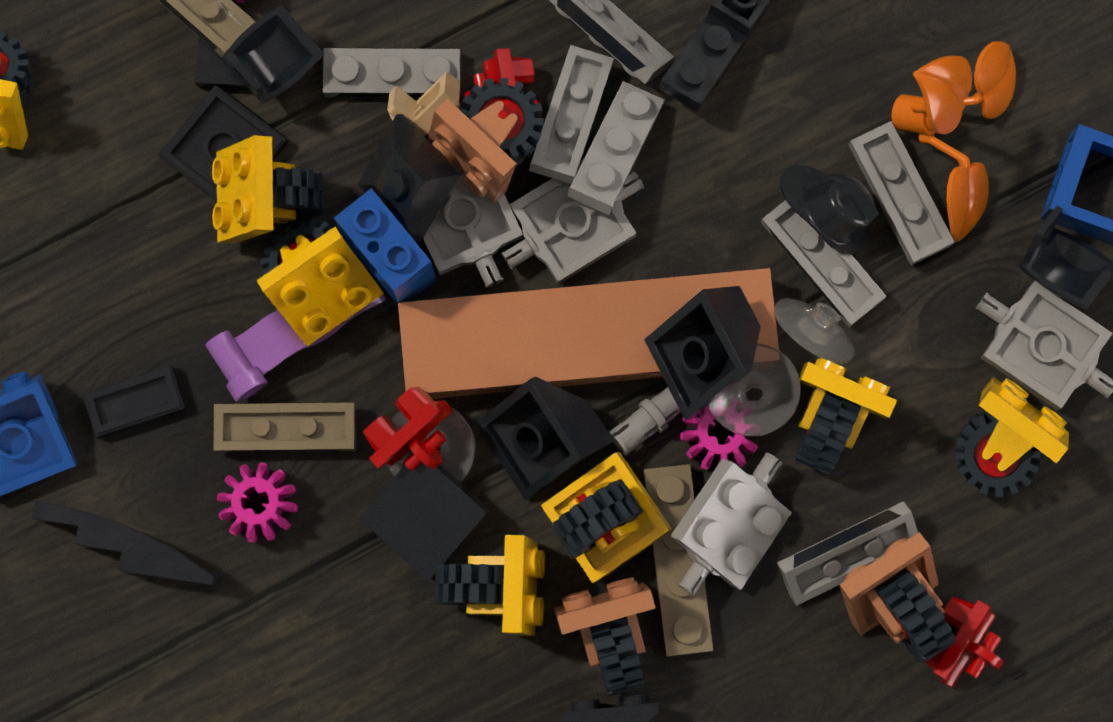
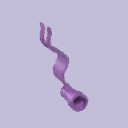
[205,263,387,403]

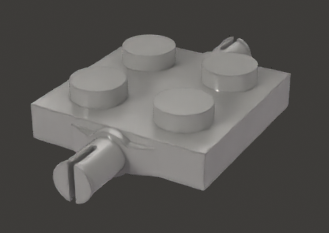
[501,159,644,285]
[423,164,523,288]
[975,281,1113,411]
[671,452,792,596]

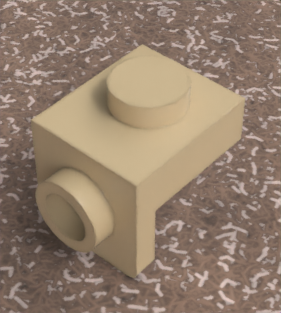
[387,71,460,137]

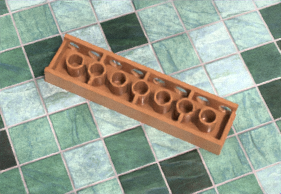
[398,268,780,399]

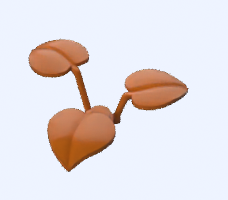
[891,41,1016,242]

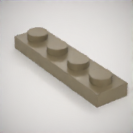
[643,464,713,657]

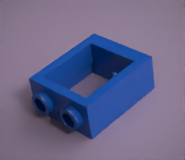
[1040,124,1113,245]
[334,188,437,306]

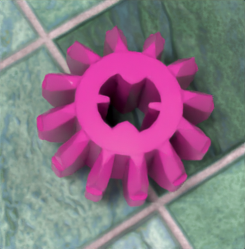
[680,396,760,471]
[217,463,298,543]

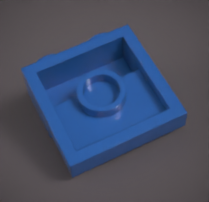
[0,371,77,496]

